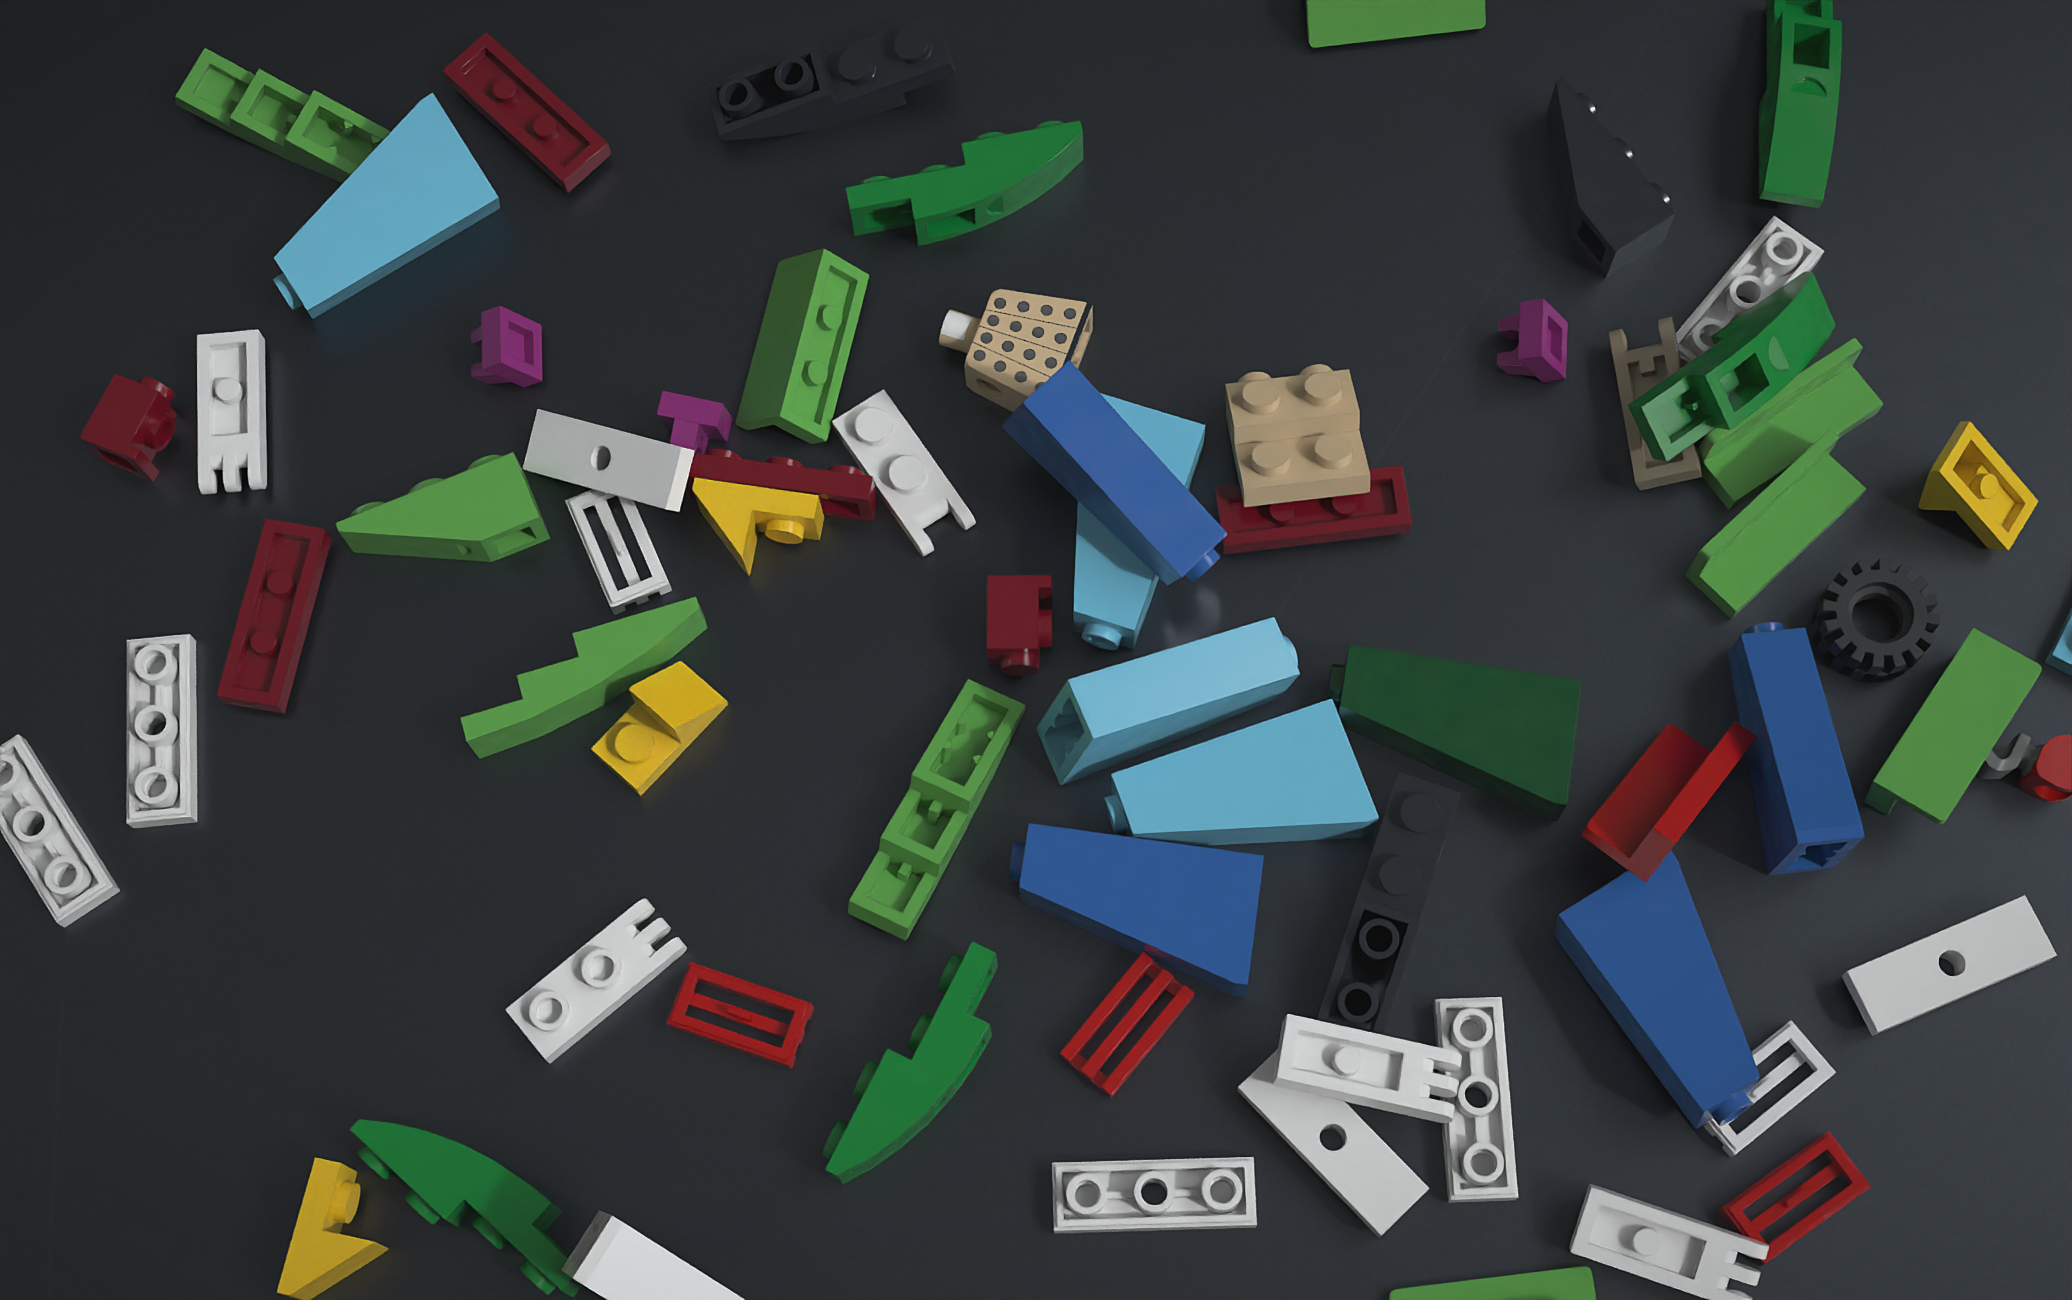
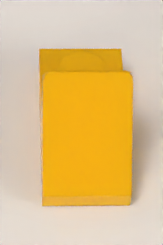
[1918,421,2038,551]
[692,478,824,576]
[591,661,728,796]
[277,1157,389,1300]

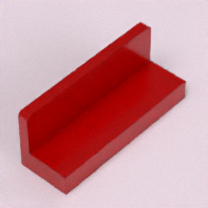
[1582,721,1757,883]

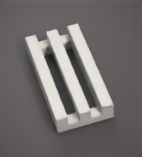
[565,489,672,615]
[1704,1021,1836,1158]

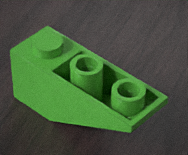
[335,452,551,562]

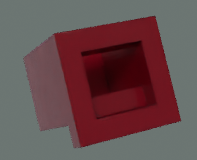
[79,374,177,482]
[987,575,1052,676]

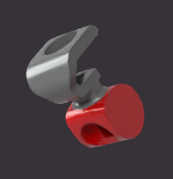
[1974,732,2072,803]

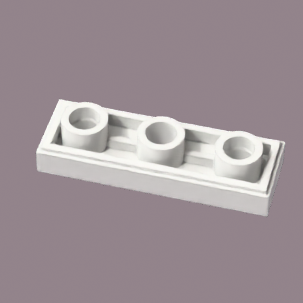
[1676,216,1824,367]
[523,409,695,512]
[127,634,197,828]
[0,734,120,928]
[1842,895,2057,1036]
[1433,997,1518,1203]
[1237,1049,1429,1238]
[1052,1157,1257,1233]

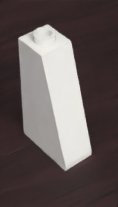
[562,1210,745,1300]

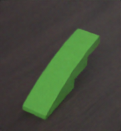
[175,48,391,183]
[460,597,707,759]
[848,679,1026,941]

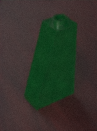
[1327,644,1582,821]

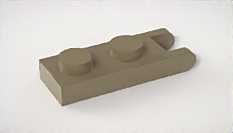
[1609,317,1702,491]

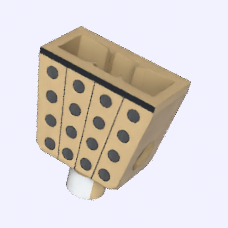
[939,289,1093,412]

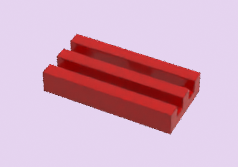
[1060,952,1195,1098]
[666,962,814,1069]
[1718,1131,1872,1266]

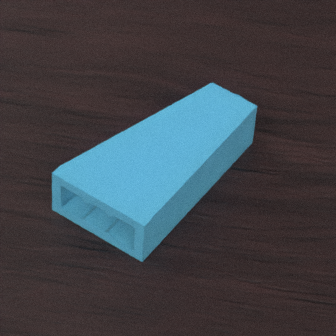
[273,93,500,319]
[1073,393,1205,650]
[1036,617,1300,786]
[1103,699,1379,846]

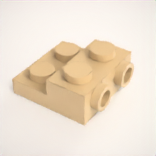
[1225,364,1370,507]

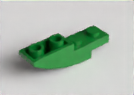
[1759,0,1842,209]
[846,121,1083,246]
[1628,271,1836,461]
[822,941,998,1185]
[350,1119,584,1297]

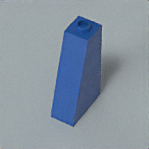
[1001,360,1228,586]
[1728,622,1865,875]
[1009,823,1264,998]
[1554,850,1760,1129]

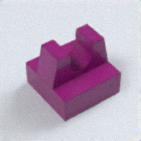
[1497,298,1568,383]
[471,306,542,387]
[657,391,733,454]

